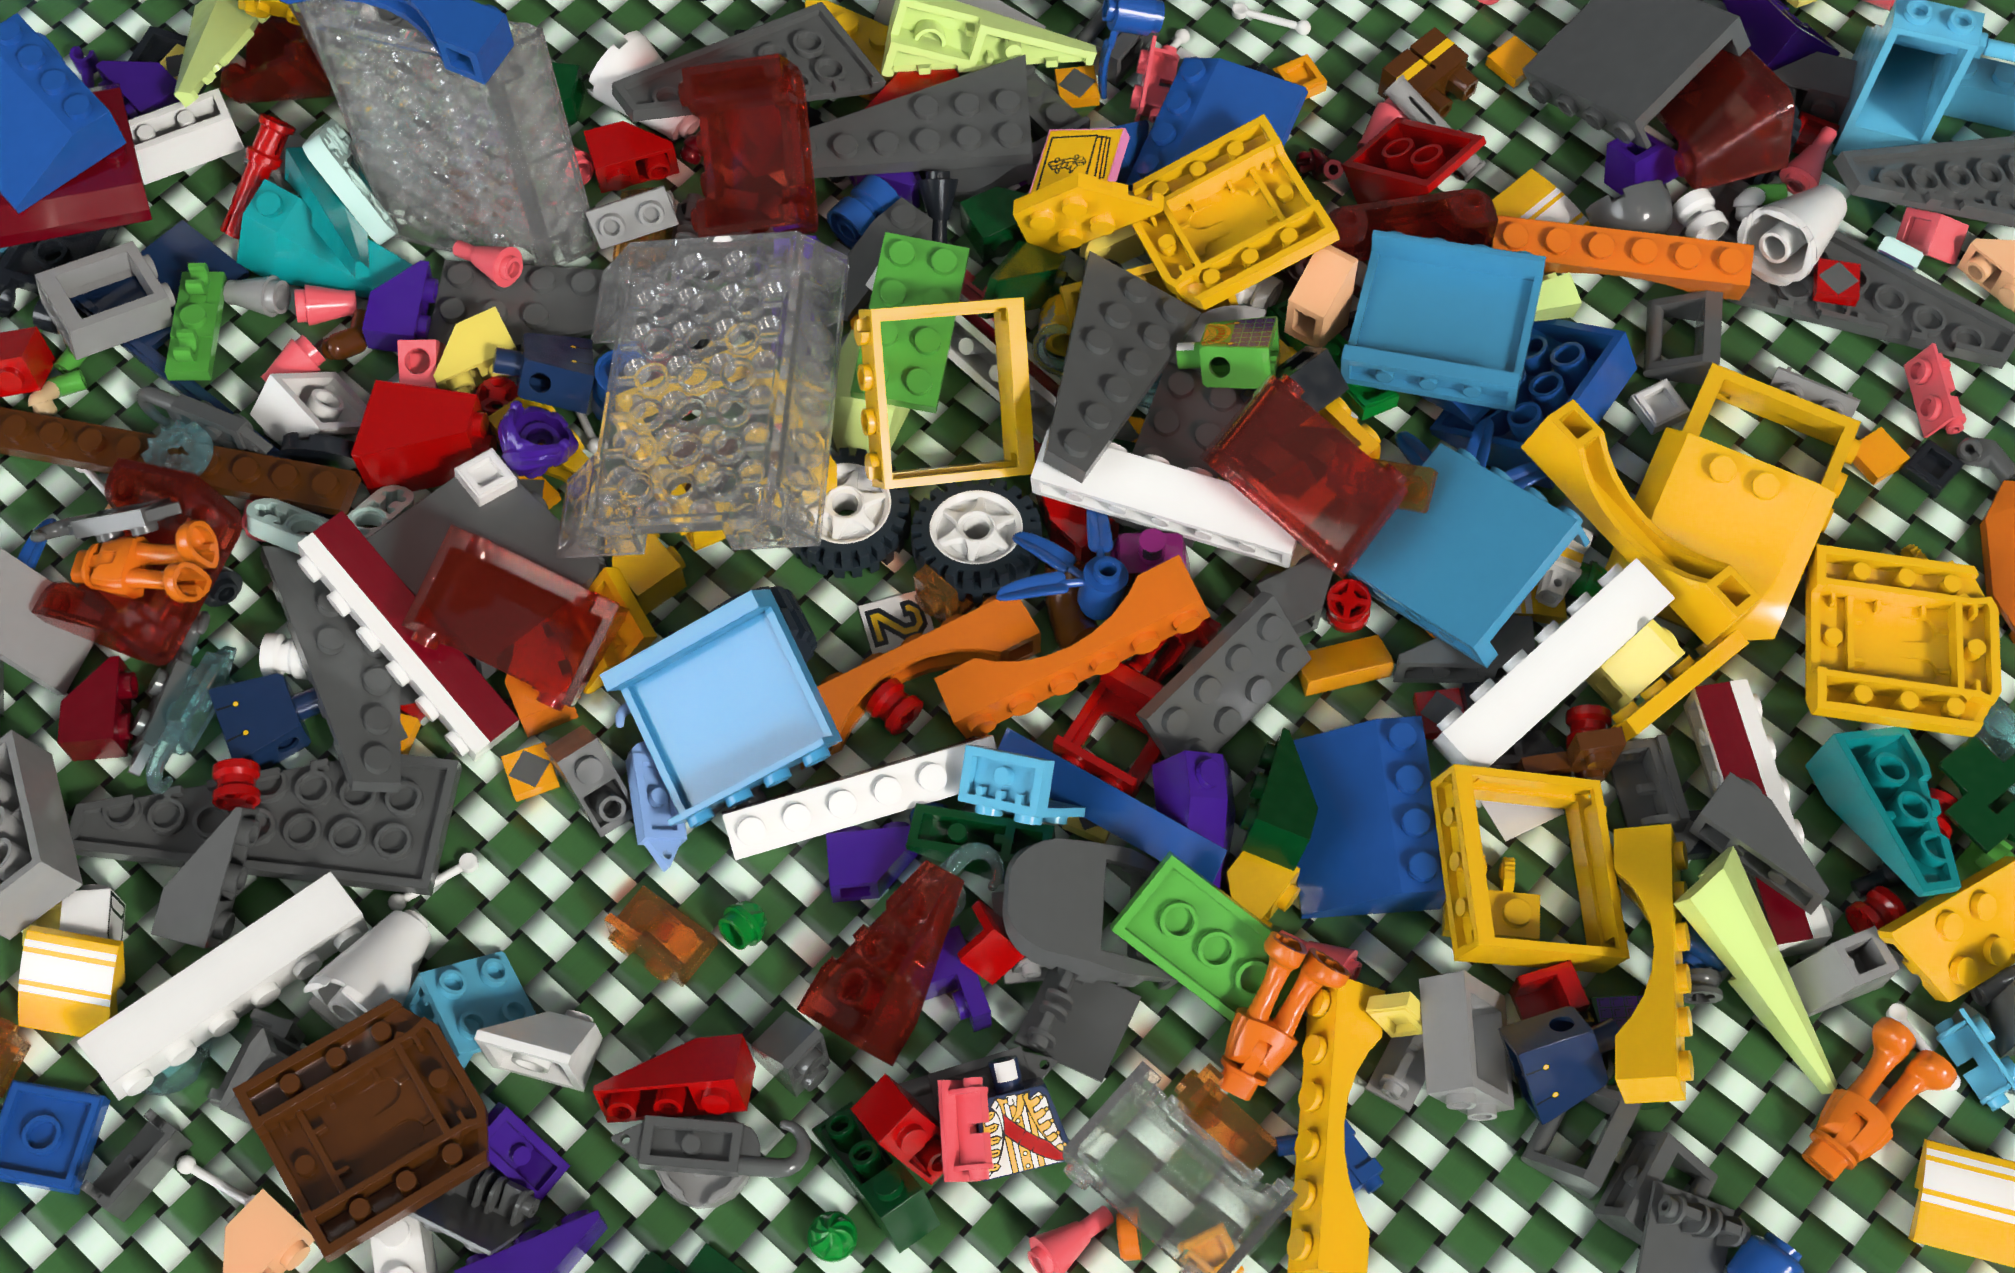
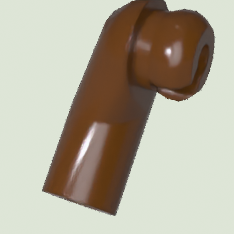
[321,309,367,360]

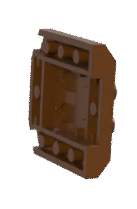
[232,998,490,1263]

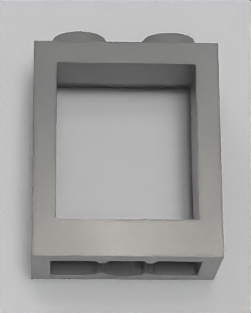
[34,241,176,360]
[1419,970,1515,1121]

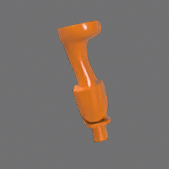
[70,520,219,603]
[1216,931,1351,1101]
[1802,1017,1957,1182]

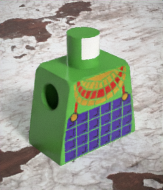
[1176,316,1280,389]

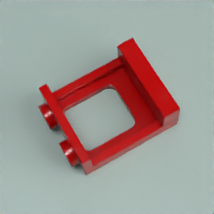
[1053,662,1164,798]

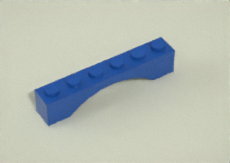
[279,0,514,85]

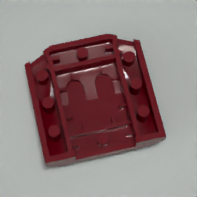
[0,83,152,248]

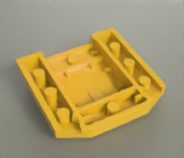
[1132,114,1340,311]
[1604,427,1837,641]
[1805,544,2002,737]

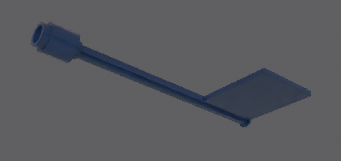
[70,220,334,520]

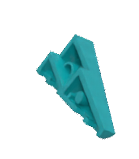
[285,147,369,278]

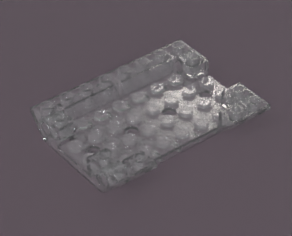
[292,0,599,267]
[555,231,850,558]

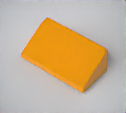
[1297,635,1395,697]

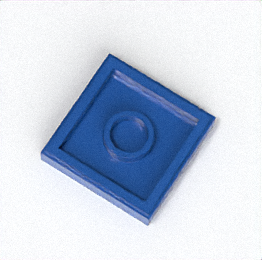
[0,1080,111,1195]

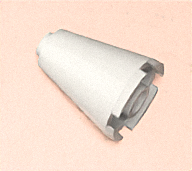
[588,30,700,140]
[1737,184,1847,286]
[303,910,431,1029]

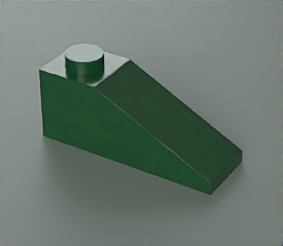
[978,240,1068,319]
[906,803,1055,884]

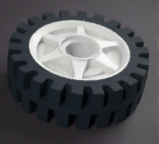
[781,447,911,578]
[911,479,1042,603]

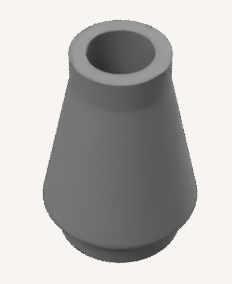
[223,275,291,317]

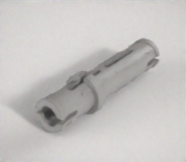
[1383,74,1486,182]

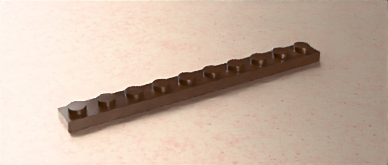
[0,407,361,516]

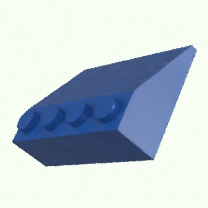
[0,13,127,214]
[1125,58,1308,191]
[1430,319,1637,489]
[1293,716,1446,919]

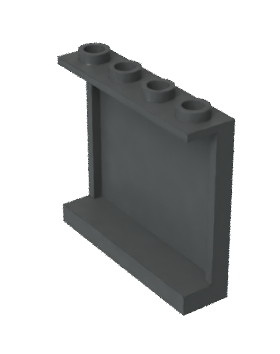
[1522,0,1751,149]
[367,472,608,679]

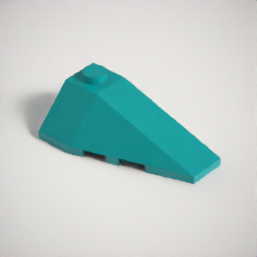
[236,179,412,300]
[1805,727,1962,897]

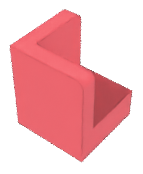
[1896,207,1969,265]

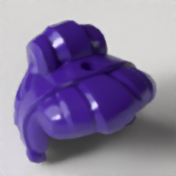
[498,400,579,479]

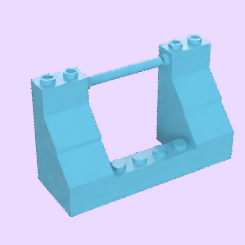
[1832,0,2015,155]

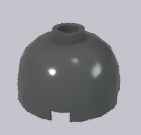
[1585,180,1673,235]

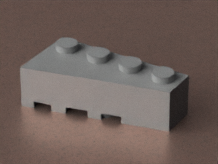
[0,730,83,940]

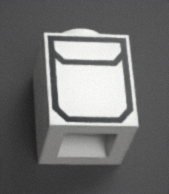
[59,884,126,941]

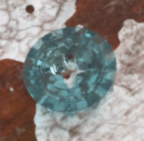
[141,419,213,486]

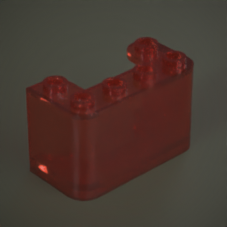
[678,53,818,246]

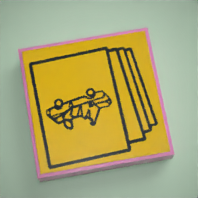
[1029,128,1130,193]

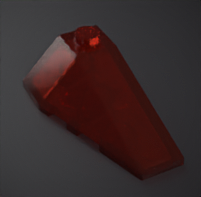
[796,860,964,1066]

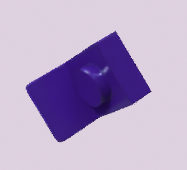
[920,925,992,1032]
[488,1102,570,1202]

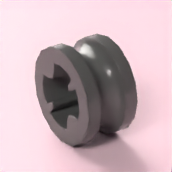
[1684,968,1723,1005]

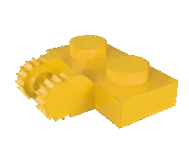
[1442,855,1540,941]

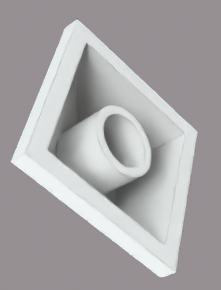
[250,372,367,442]
[474,1010,603,1092]

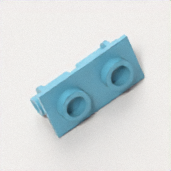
[1934,1008,2015,1112]

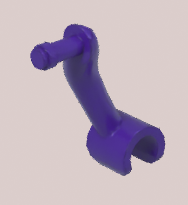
[69,46,99,88]

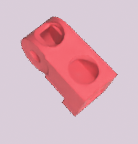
[397,340,446,389]

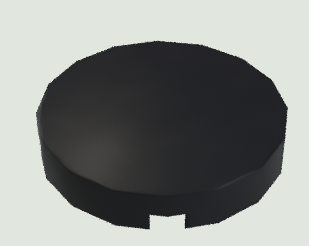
[280,432,359,471]

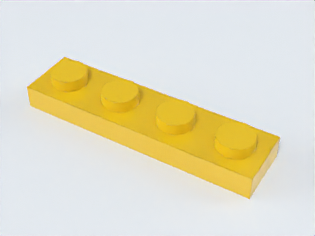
[1611,629,1749,742]

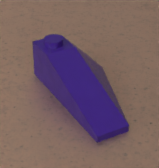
[1723,0,1840,76]
[1152,750,1236,892]

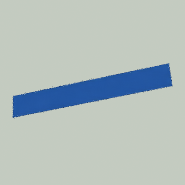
[998,727,1228,883]

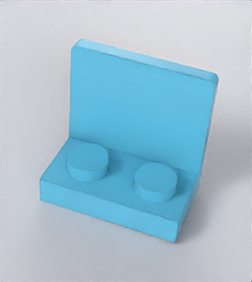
[958,745,1086,825]
[403,951,536,1069]

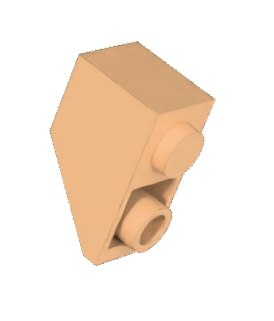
[1957,238,2015,313]
[1284,245,1359,348]
[223,1189,315,1273]

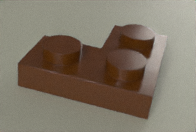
[1515,726,1627,783]

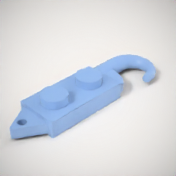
[615,702,687,872]

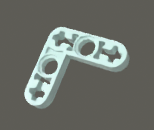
[302,119,398,245]
[246,485,414,554]

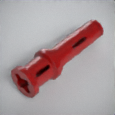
[220,113,296,239]

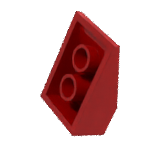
[1342,117,1486,212]

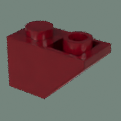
[57,656,139,761]

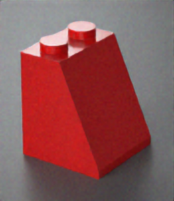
[351,380,497,495]

